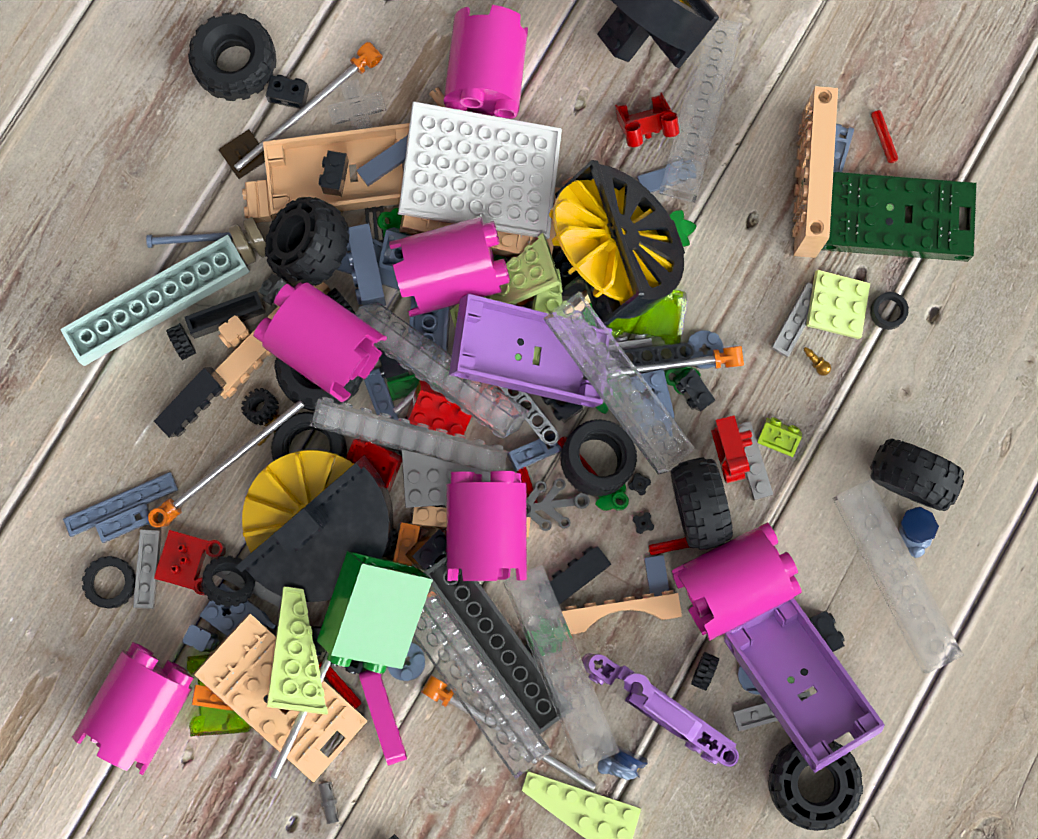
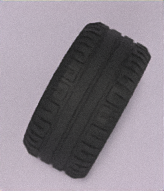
[271,411,347,461]
[560,419,637,497]

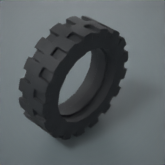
[82,556,136,609]
[201,556,256,607]

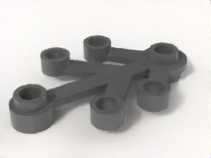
[526,478,590,531]

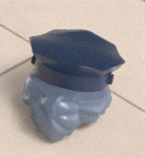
[899,507,939,558]
[598,745,648,780]

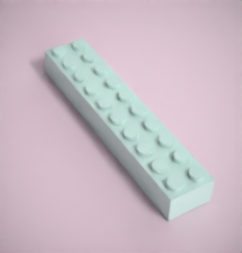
[60,235,250,366]

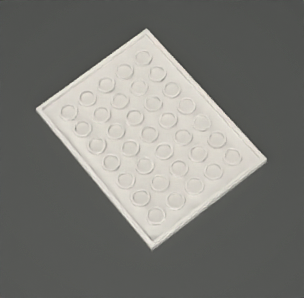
[398,102,562,239]

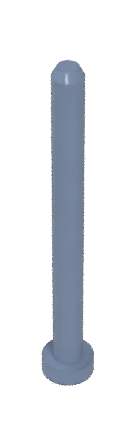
[146,232,233,248]

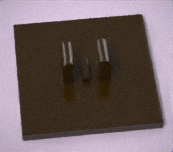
[218,129,265,179]

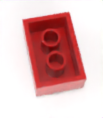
[407,379,476,439]

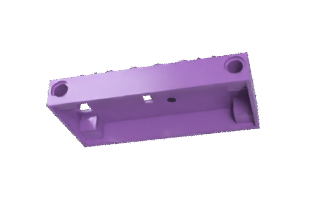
[449,294,612,408]
[724,598,885,773]

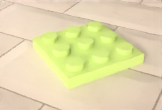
[806,270,870,339]

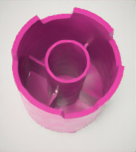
[444,5,528,119]
[389,216,510,317]
[253,282,387,402]
[446,471,527,581]
[672,522,802,641]
[72,642,194,775]

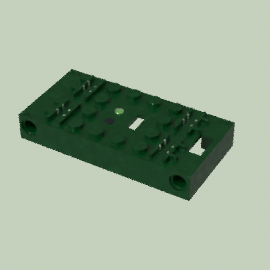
[821,172,977,262]

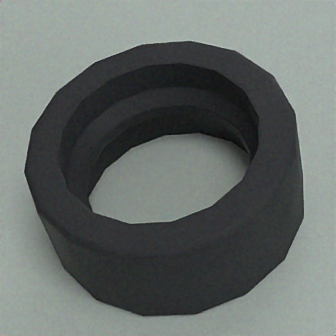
[870,292,909,330]

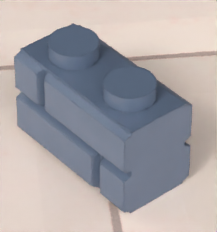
[183,625,219,652]

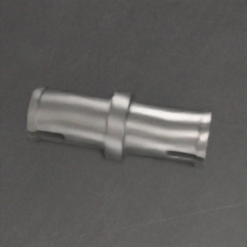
[318,782,339,824]

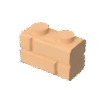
[242,180,273,223]
[218,315,251,350]

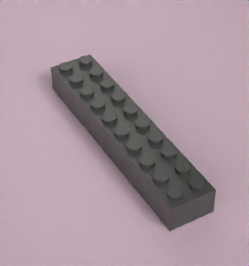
[424,556,571,735]

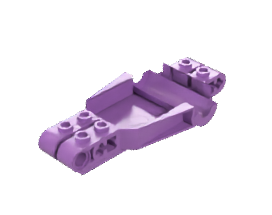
[581,653,739,767]

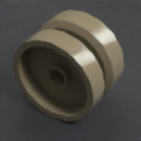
[228,217,266,266]

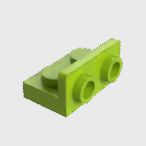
[757,417,802,457]

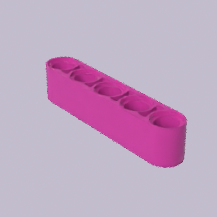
[359,670,407,766]

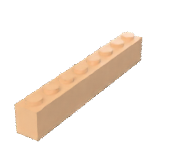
[215,282,330,399]

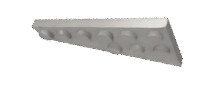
[401,449,490,508]

